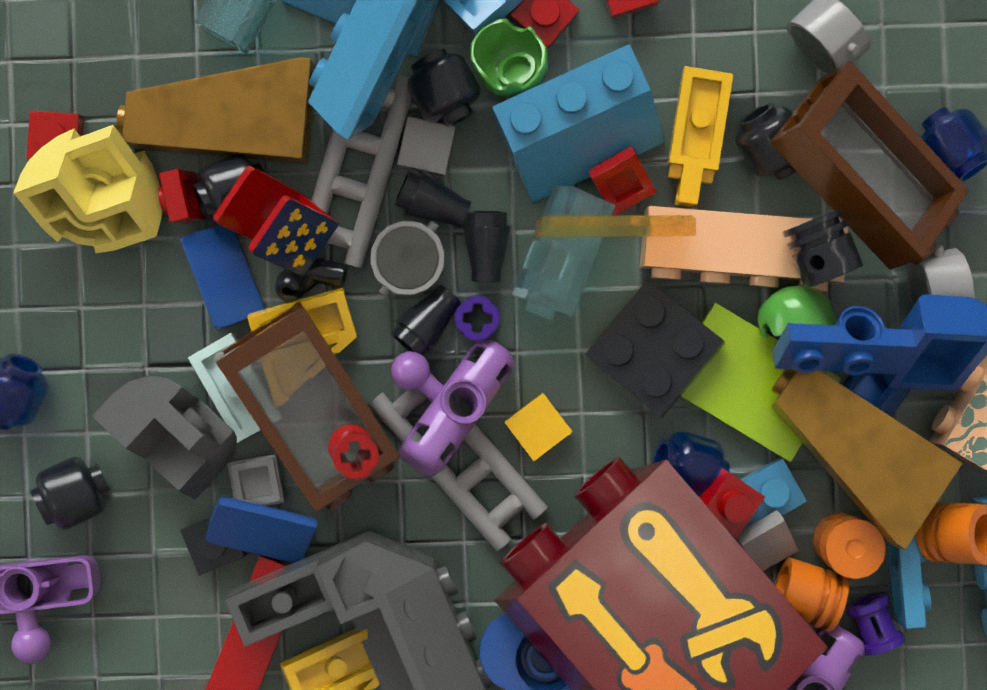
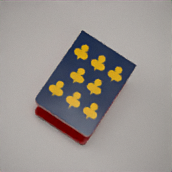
[213,166,339,277]

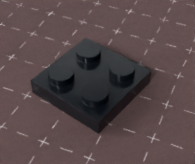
[585,279,725,419]

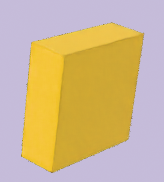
[504,392,573,461]

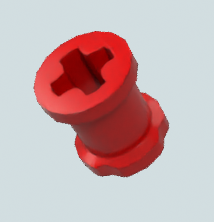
[328,424,379,479]

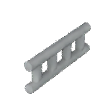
[311,75,412,269]
[368,372,548,551]

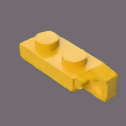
[667,66,733,208]

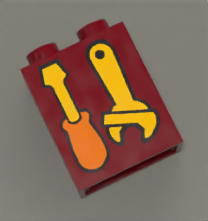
[494,457,828,690]

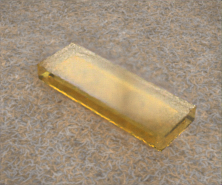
[535,215,696,238]

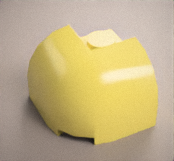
[14,125,162,254]

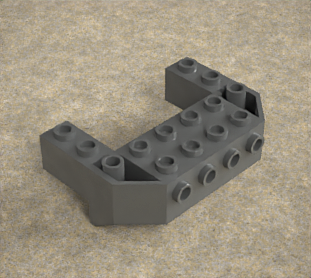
[225,531,495,690]

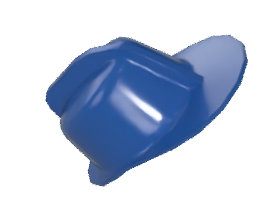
[479,614,571,690]

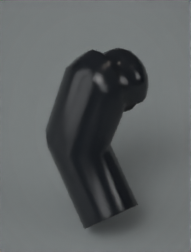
[275,258,348,302]

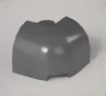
[92,376,237,500]

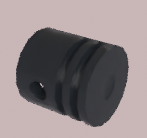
[782,208,863,288]

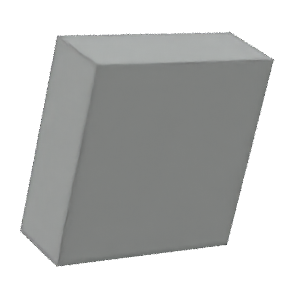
[397,117,456,177]
[227,454,286,506]
[736,510,799,571]

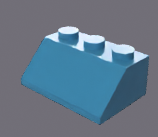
[308,0,435,140]
[492,44,666,204]

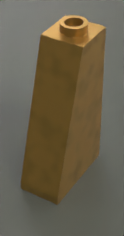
[116,57,316,164]
[771,369,963,549]

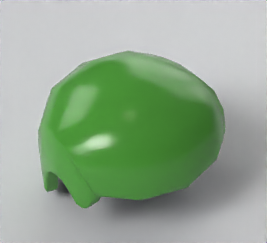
[470,19,549,98]
[757,285,837,338]

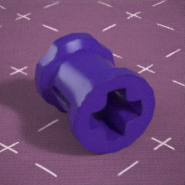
[455,296,500,341]
[845,592,905,656]

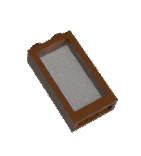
[770,61,969,270]
[214,301,400,512]

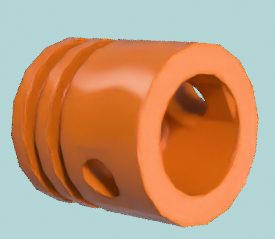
[916,502,987,565]
[812,512,886,579]
[774,557,849,632]

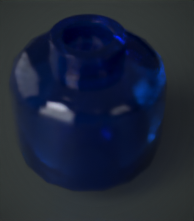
[920,107,987,182]
[0,353,49,430]
[652,431,730,498]

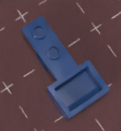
[772,294,987,391]

